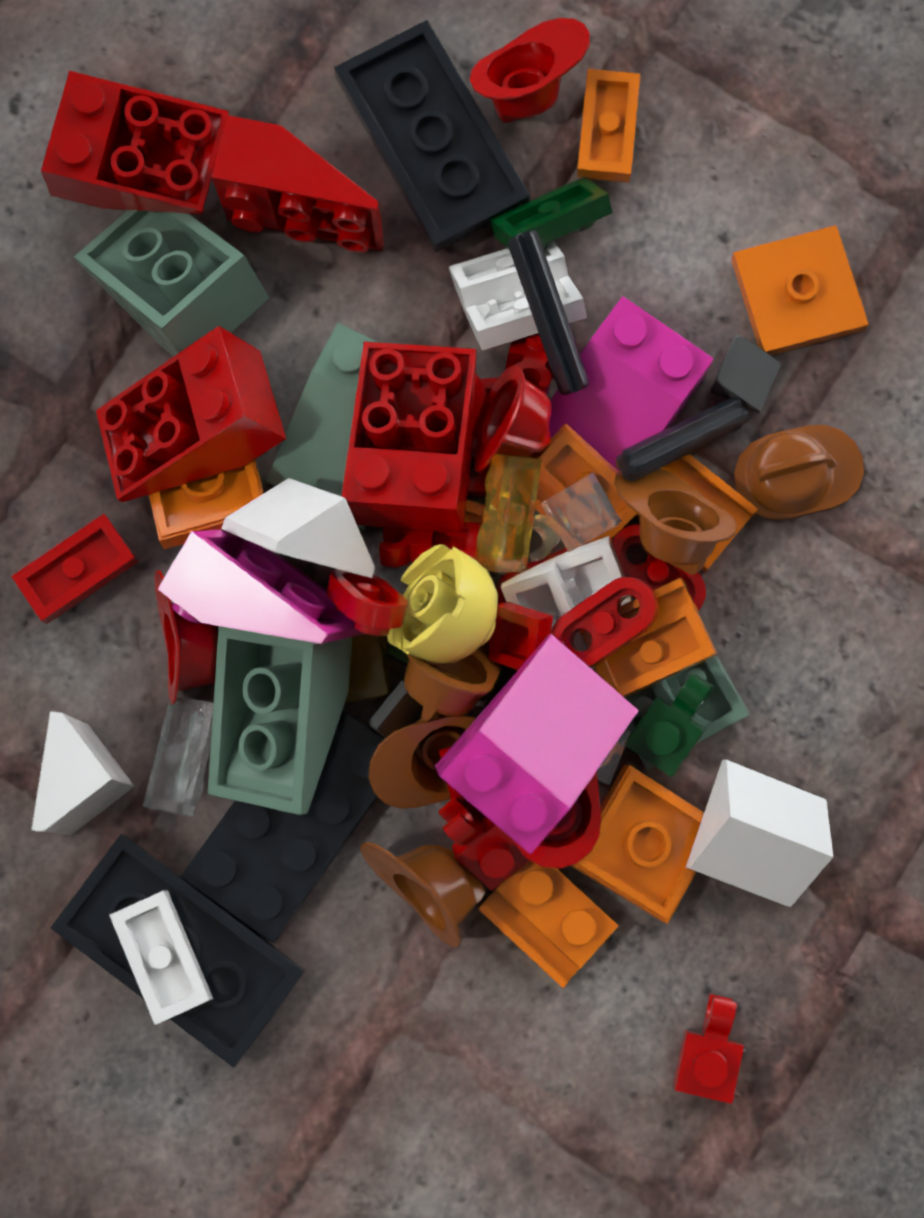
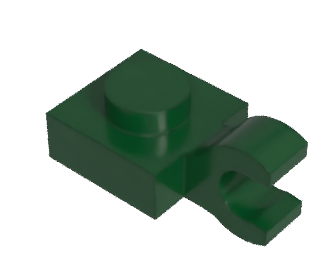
[624,674,715,778]

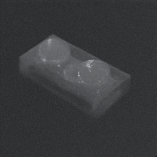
[143,697,213,817]

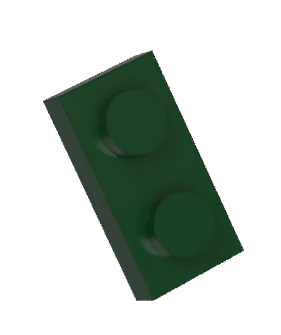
[490,176,613,249]

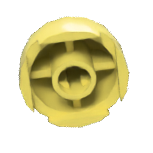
[387,544,498,664]

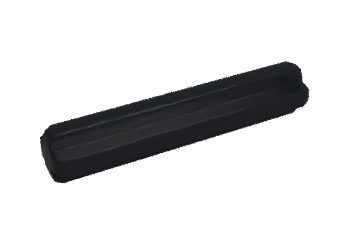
[508,230,589,395]
[616,398,749,481]

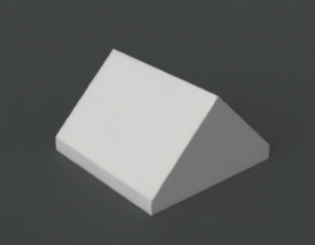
[221,478,375,578]
[32,711,135,836]
[685,760,833,907]

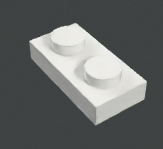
[109,890,213,1025]

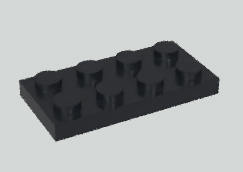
[334,20,530,252]
[180,710,384,943]
[50,834,306,1068]

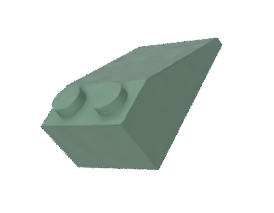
[74,210,269,356]
[266,323,377,531]
[208,626,353,815]

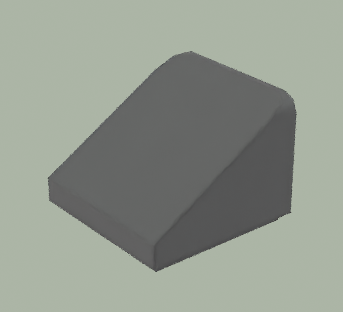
[710,334,782,414]
[369,681,423,739]

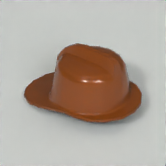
[734,425,864,520]
[614,468,737,574]
[404,642,502,722]
[368,713,476,809]
[360,842,485,947]

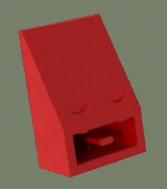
[41,70,229,214]
[212,115,384,253]
[96,326,286,502]
[341,342,477,533]

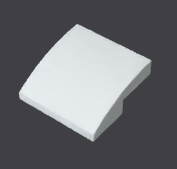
[449,240,587,351]
[501,536,634,670]

